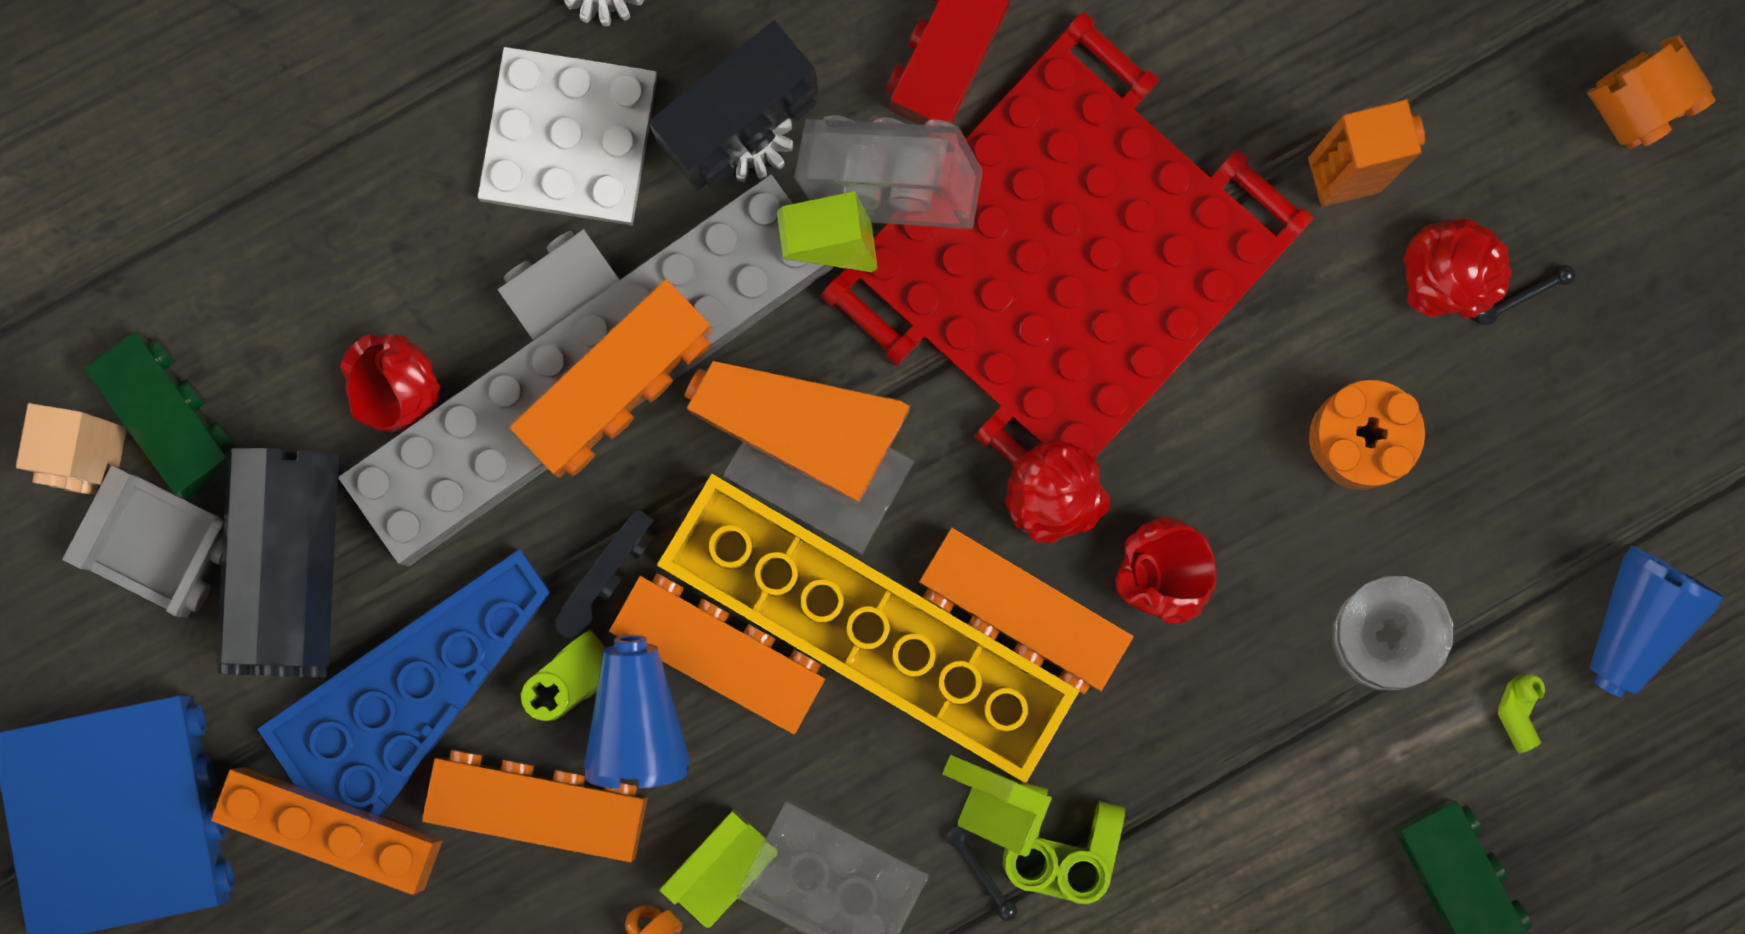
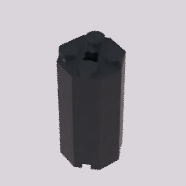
[216,448,339,677]

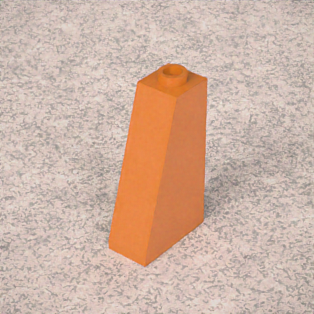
[684,361,910,505]

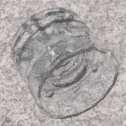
[1332,576,1453,691]

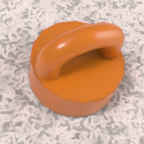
[625,905,683,934]

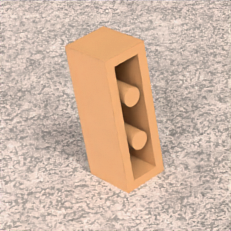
[16,403,127,496]

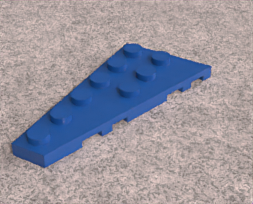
[258,549,551,817]

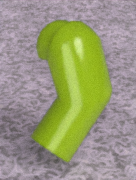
[1498,674,1545,754]

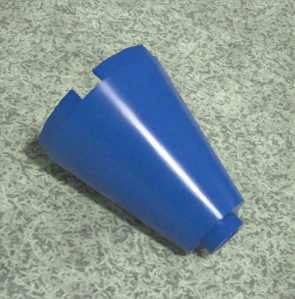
[1589,546,1724,698]
[584,635,690,789]

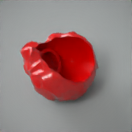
[1404,218,1512,319]
[340,334,441,434]
[1005,440,1110,544]
[1115,516,1216,624]

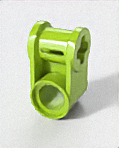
[521,629,606,721]

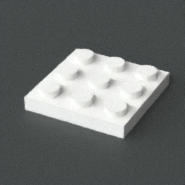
[478,47,658,226]

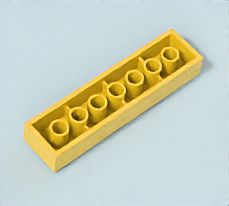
[657,474,1080,783]

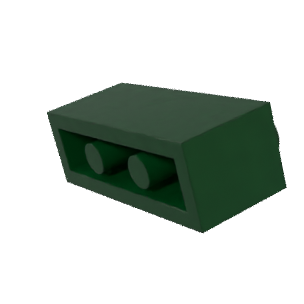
[84,332,236,499]
[1392,799,1533,934]

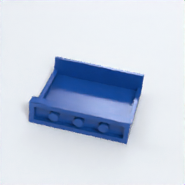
[0,696,235,934]

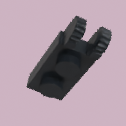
[554,509,656,639]

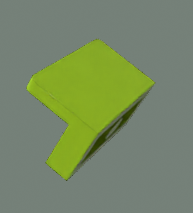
[942,755,1052,856]
[659,809,778,928]

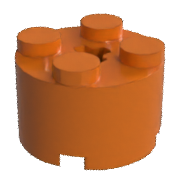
[1587,34,1716,149]
[1309,380,1425,490]

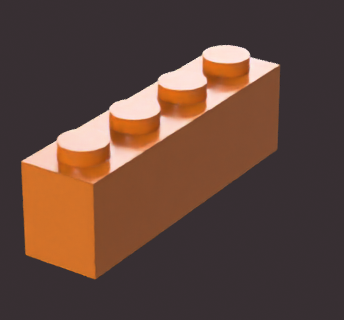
[1308,100,1425,207]
[509,279,714,478]
[918,528,1134,695]
[609,573,826,735]
[422,749,648,862]
[211,767,443,895]

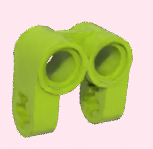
[1003,782,1125,904]

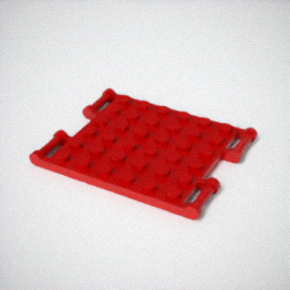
[820,11,1315,466]

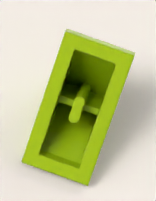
[777,191,878,272]

